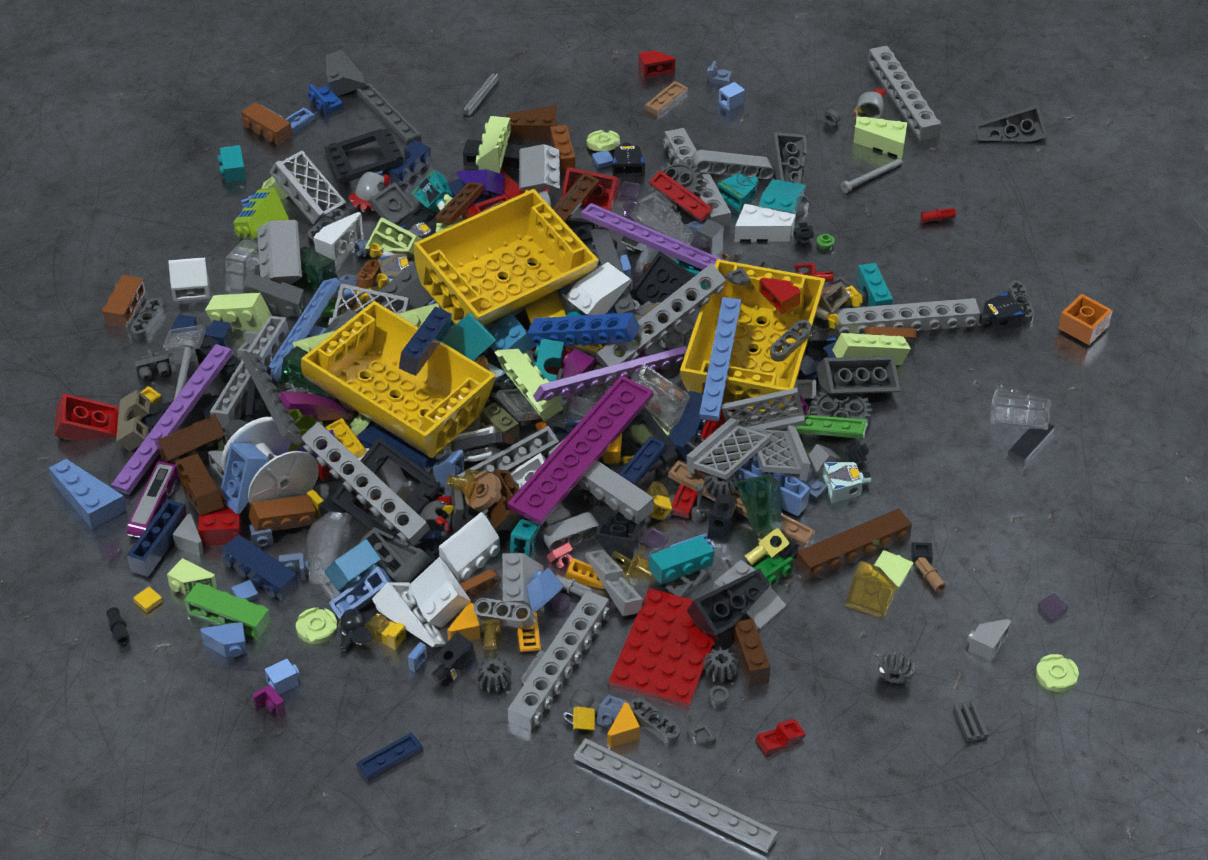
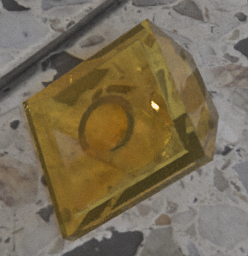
[845,561,897,618]

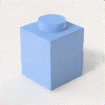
[719,82,745,110]
[264,659,300,695]

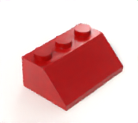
[561,167,621,211]

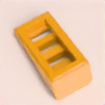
[603,433,622,464]
[565,558,605,589]
[516,612,541,653]

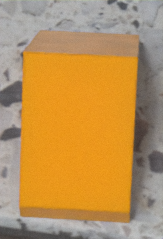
[447,602,480,641]
[607,702,640,748]

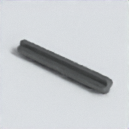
[462,73,499,116]

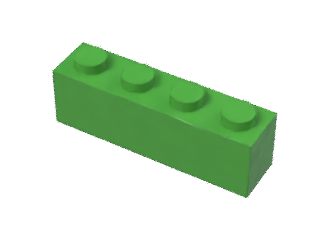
[184,582,271,640]

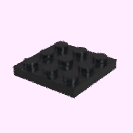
[630,251,695,312]

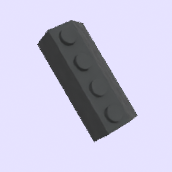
[367,261,434,312]
[816,356,901,394]

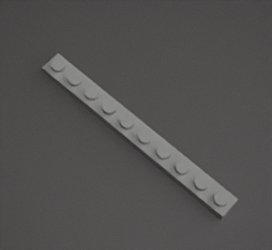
[574,738,778,853]

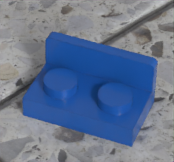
[308,84,343,115]

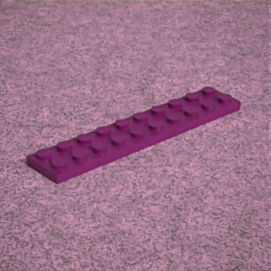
[507,375,654,526]

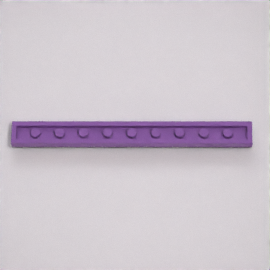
[581,203,726,270]
[111,344,233,494]
[533,346,687,402]

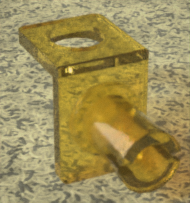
[446,469,482,499]
[611,545,653,576]
[479,609,501,650]

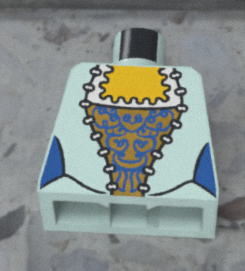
[823,462,871,503]

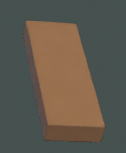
[645,81,688,116]

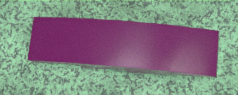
[279,392,350,421]

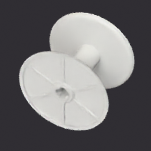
[221,417,319,505]

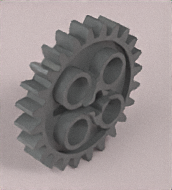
[649,159,704,213]
[810,390,872,427]

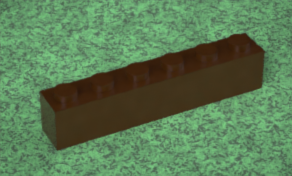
[796,508,912,580]

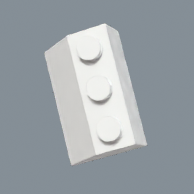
[439,512,500,584]

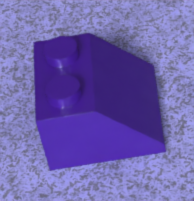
[457,169,504,199]

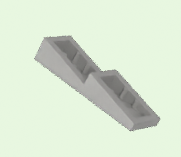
[585,549,643,616]

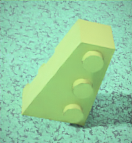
[853,116,907,159]
[364,217,422,258]
[205,293,272,332]

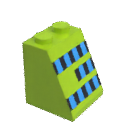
[233,188,289,239]

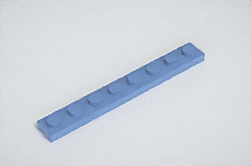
[268,278,340,384]
[699,297,741,421]

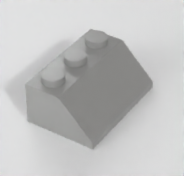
[519,144,560,200]
[502,553,545,616]

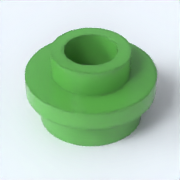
[817,234,835,250]

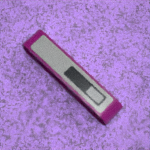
[127,461,179,538]

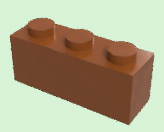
[241,102,292,145]
[550,125,575,175]
[102,275,146,328]
[249,495,316,531]

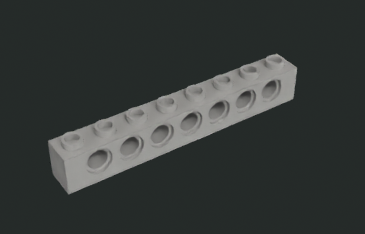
[868,46,941,141]
[663,128,731,227]
[596,263,726,368]
[831,298,980,337]
[210,316,290,429]
[302,422,430,546]
[508,590,611,731]

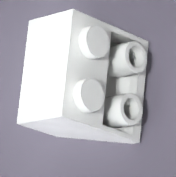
[169,257,210,302]

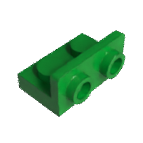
[753,554,794,587]

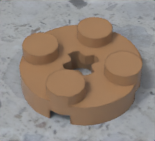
[465,471,501,512]

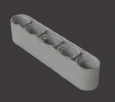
[692,150,774,179]

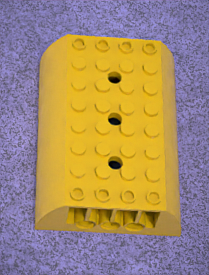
[414,189,599,326]
[680,259,825,411]
[301,301,496,458]

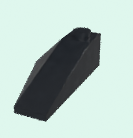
[595,511,645,562]

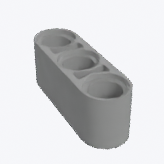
[541,512,599,552]
[474,598,536,629]

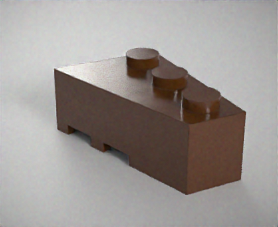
[506,105,557,141]
[155,414,225,464]
[175,454,224,515]
[483,469,529,531]

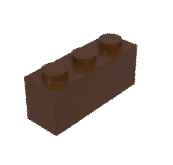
[732,619,771,686]

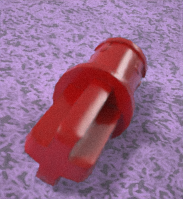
[921,208,956,223]

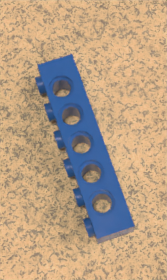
[527,313,640,347]

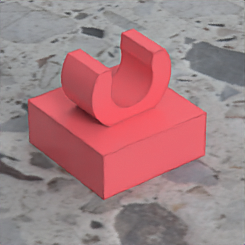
[547,543,573,568]

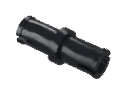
[106,607,130,645]

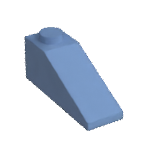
[329,567,393,619]

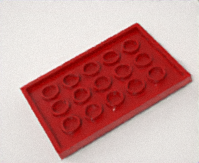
[609,588,718,709]

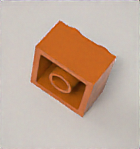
[1058,294,1113,345]

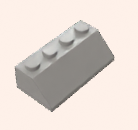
[257,220,302,285]

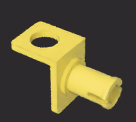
[745,528,789,566]

